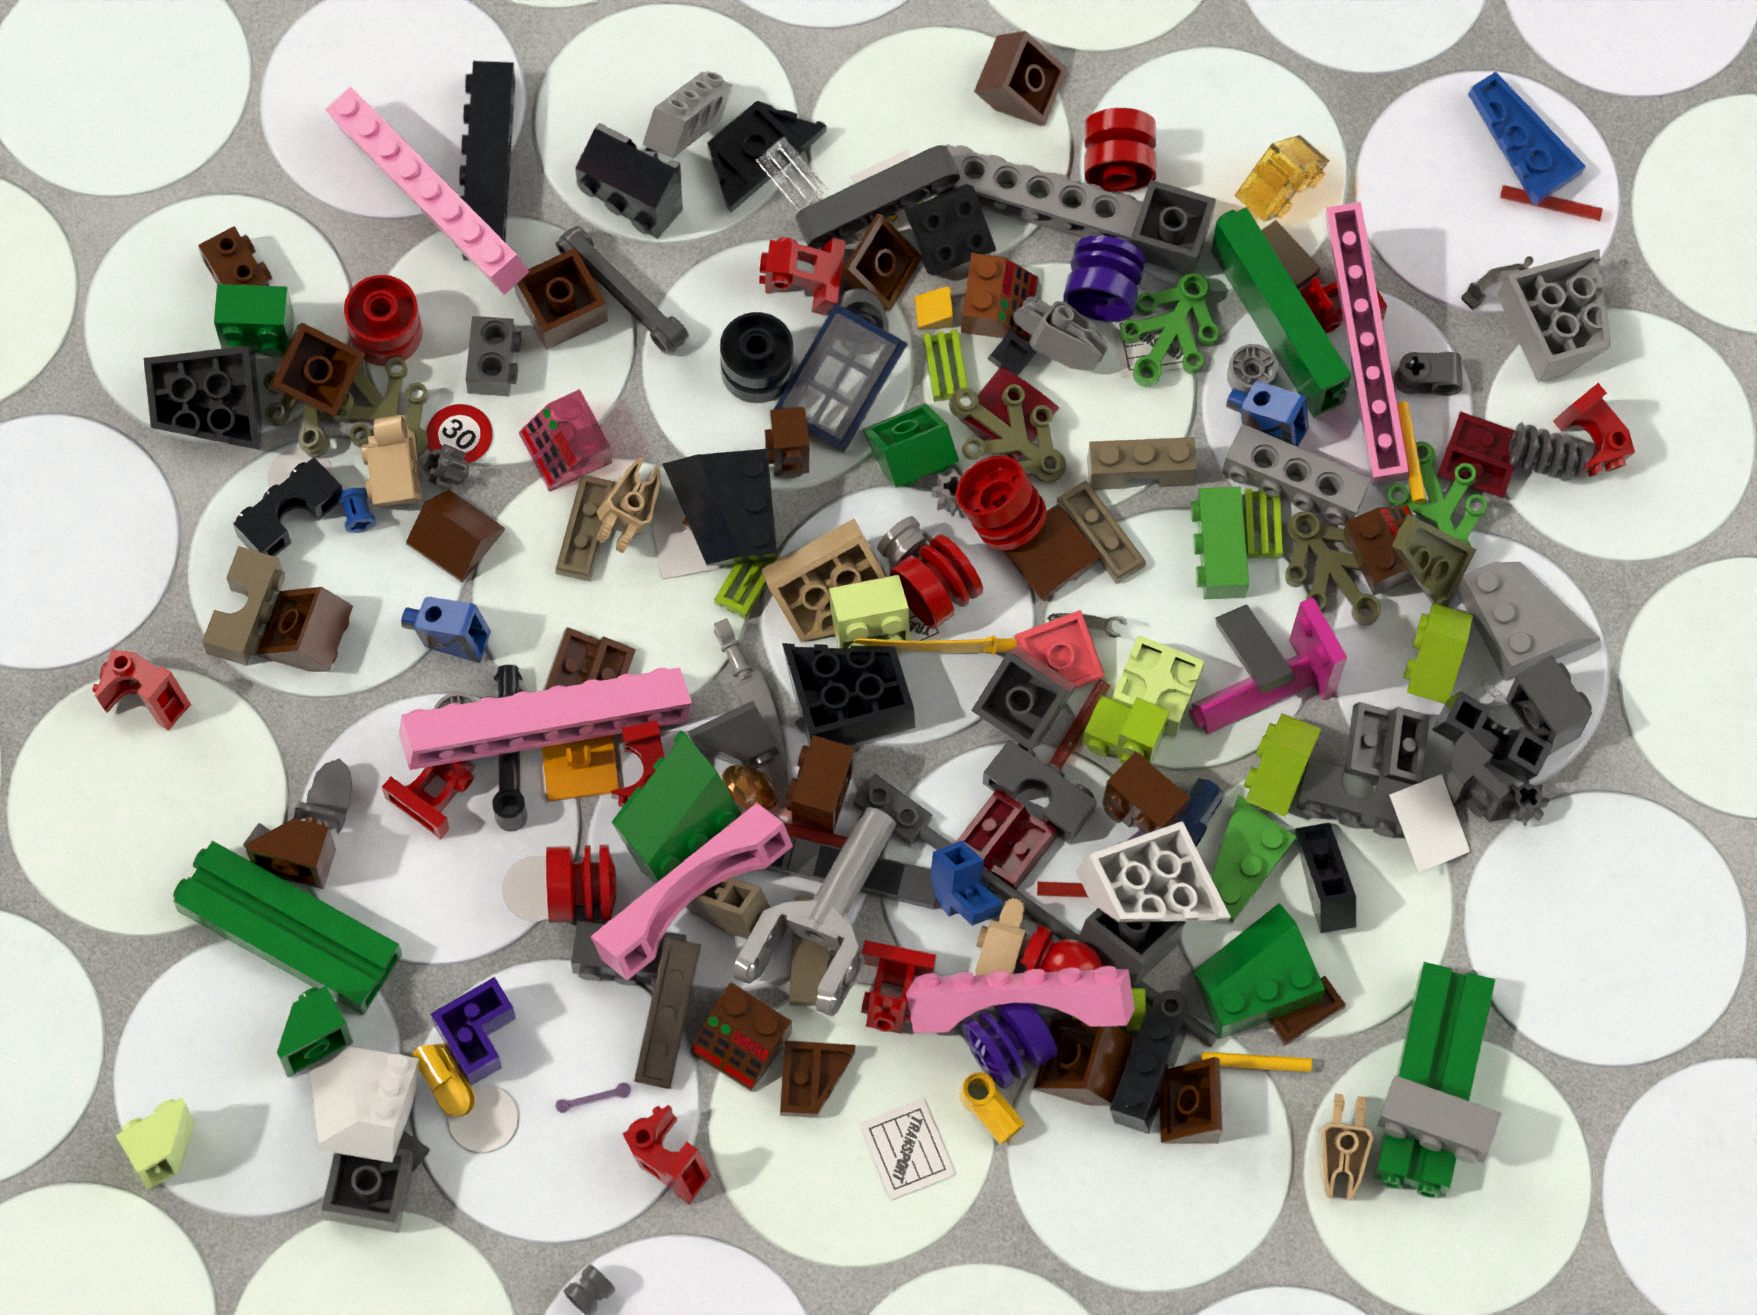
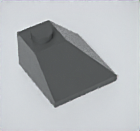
[688,701,779,769]

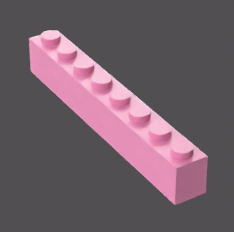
[325,87,529,295]
[1326,202,1408,486]
[399,667,692,770]

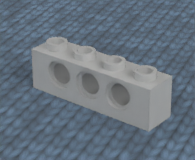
[642,71,733,158]
[1222,424,1371,525]

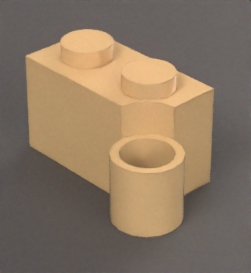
[361,414,423,508]

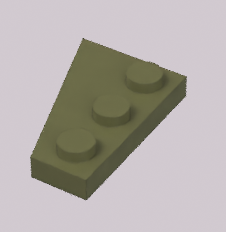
[1392,514,1477,607]

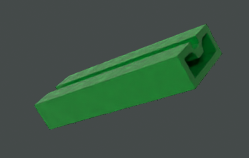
[1210,207,1352,418]
[173,841,402,1015]
[1373,962,1496,1198]

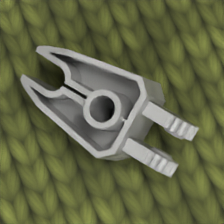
[1013,296,1109,371]

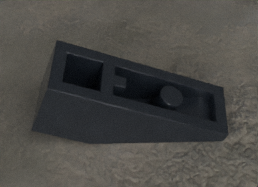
[1295,822,1356,933]

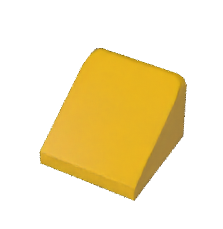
[915,286,953,330]

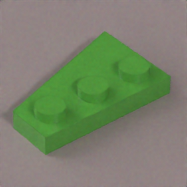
[1211,796,1296,923]

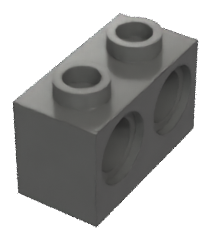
[465,316,521,396]

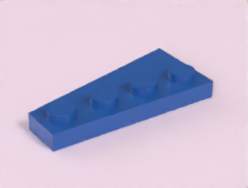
[1468,71,1586,206]

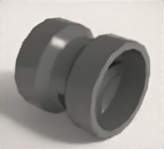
[563,1264,616,1315]

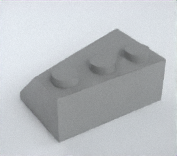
[1497,249,1611,382]
[1457,562,1600,681]

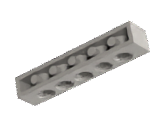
[935,144,1143,243]

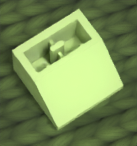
[829,575,910,654]
[116,1097,195,1191]

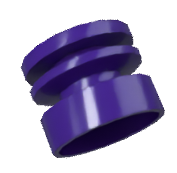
[1063,235,1145,322]
[962,1003,1058,1089]

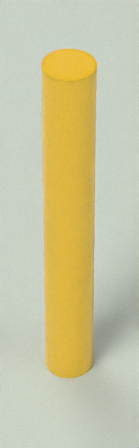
[1397,401,1426,504]
[1201,1051,1312,1073]

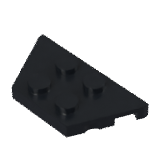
[707,101,827,212]

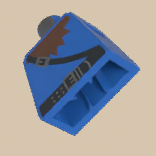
[1226,381,1309,447]
[401,597,491,663]

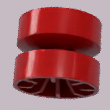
[1084,108,1156,192]
[344,275,422,366]

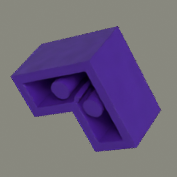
[430,977,516,1086]

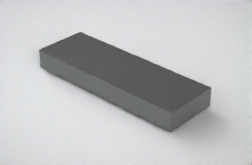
[1215,604,1294,694]

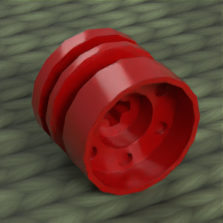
[955,455,1047,550]
[890,534,983,629]
[546,844,617,923]

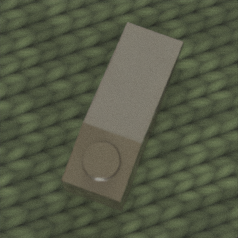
[685,878,771,939]

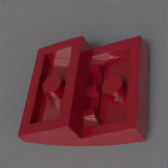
[958,367,1060,460]
[1437,411,1516,499]
[955,789,1058,890]

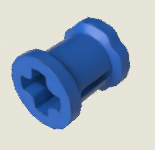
[337,487,376,533]

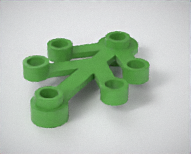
[1120,273,1219,387]
[1388,441,1487,546]

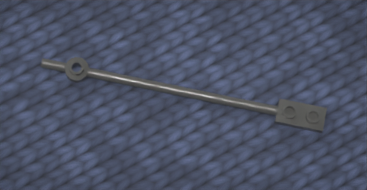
[853,774,1219,1048]

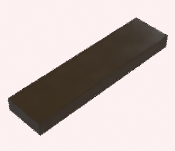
[634,937,702,1089]

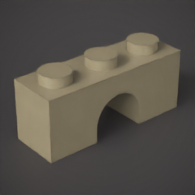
[1087,437,1197,490]
[202,546,285,666]

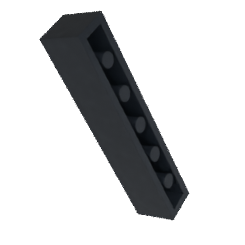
[456,61,516,261]

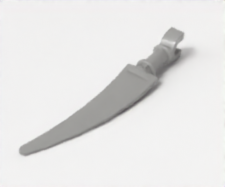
[714,618,788,808]

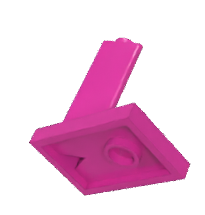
[1189,597,1347,735]

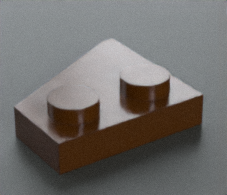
[780,1041,855,1118]

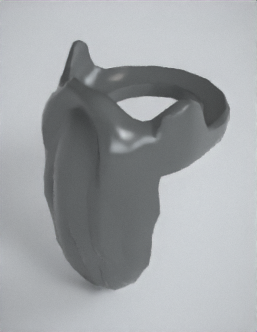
[293,759,352,834]

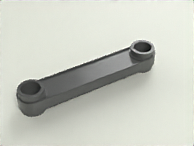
[555,225,689,354]

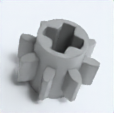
[931,470,962,516]

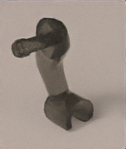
[1461,256,1534,310]
[1047,613,1127,638]

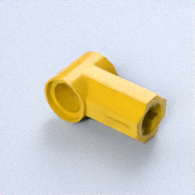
[960,1072,1025,1145]

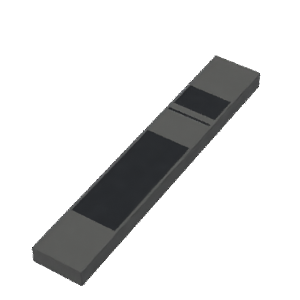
[766,836,936,910]

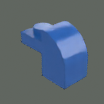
[931,840,1003,926]

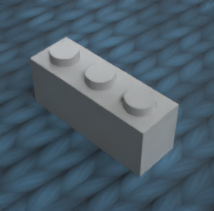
[1377,1076,1501,1164]

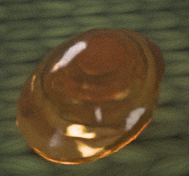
[722,765,778,811]

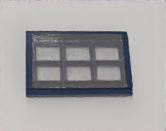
[773,304,908,452]

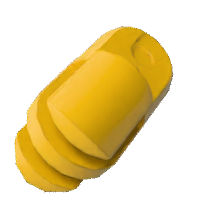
[413,1043,476,1117]

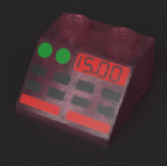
[519,389,612,492]

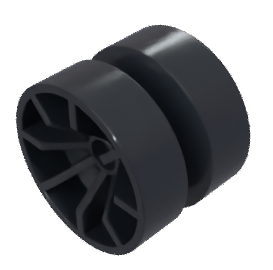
[720,312,794,403]

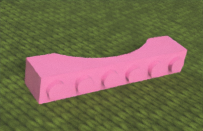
[591,803,793,981]
[906,966,1135,1033]

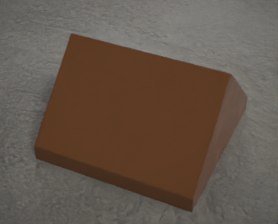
[843,214,922,311]
[406,490,505,583]
[1160,1057,1222,1144]

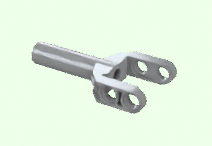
[733,807,896,1017]

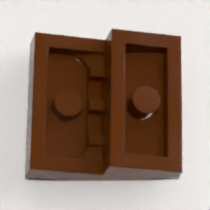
[1002,504,1102,601]
[543,627,636,690]

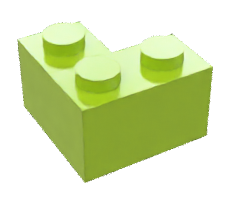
[1403,603,1473,704]
[1082,695,1170,765]
[1244,713,1322,817]

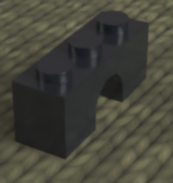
[233,457,343,557]
[1432,691,1553,782]
[1110,1009,1186,1134]

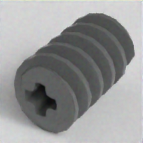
[1509,422,1588,482]

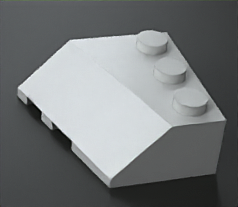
[1076,821,1231,922]
[308,1046,419,1162]

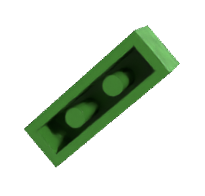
[1190,487,1249,599]

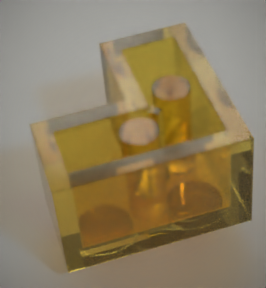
[1234,135,1330,222]

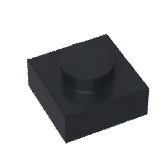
[987,330,1037,376]

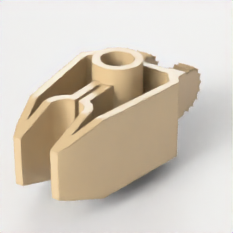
[596,457,661,554]
[975,898,1030,975]
[1319,1093,1374,1201]

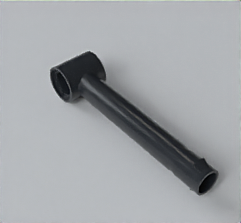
[492,664,528,831]

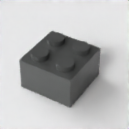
[1130,179,1216,274]
[971,646,1077,750]
[1506,655,1592,756]
[1078,908,1186,988]
[321,1148,414,1233]

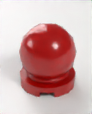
[1021,925,1104,1010]

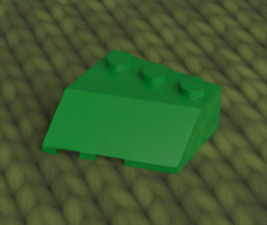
[612,730,742,883]
[1192,903,1325,1039]

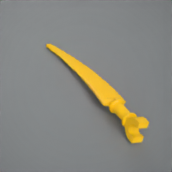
[854,635,1017,656]

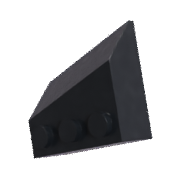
[575,123,683,239]
[143,346,262,450]
[662,448,777,566]
[782,643,915,745]

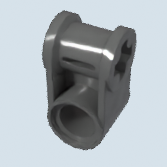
[1394,352,1463,396]

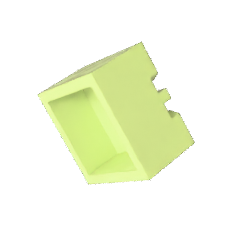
[1112,635,1205,737]

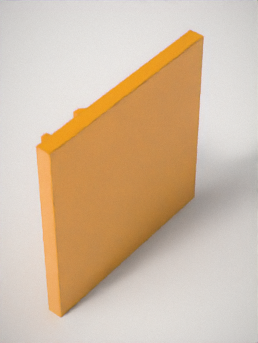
[541,735,619,802]

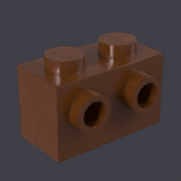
[198,226,272,286]
[764,407,810,478]

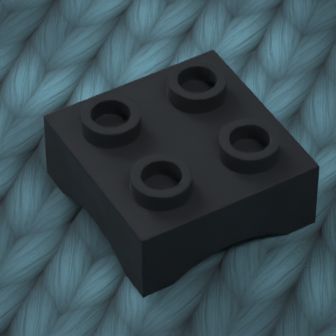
[904,184,996,276]

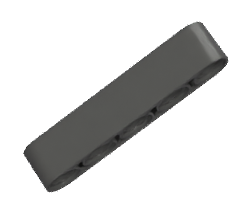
[795,145,960,249]

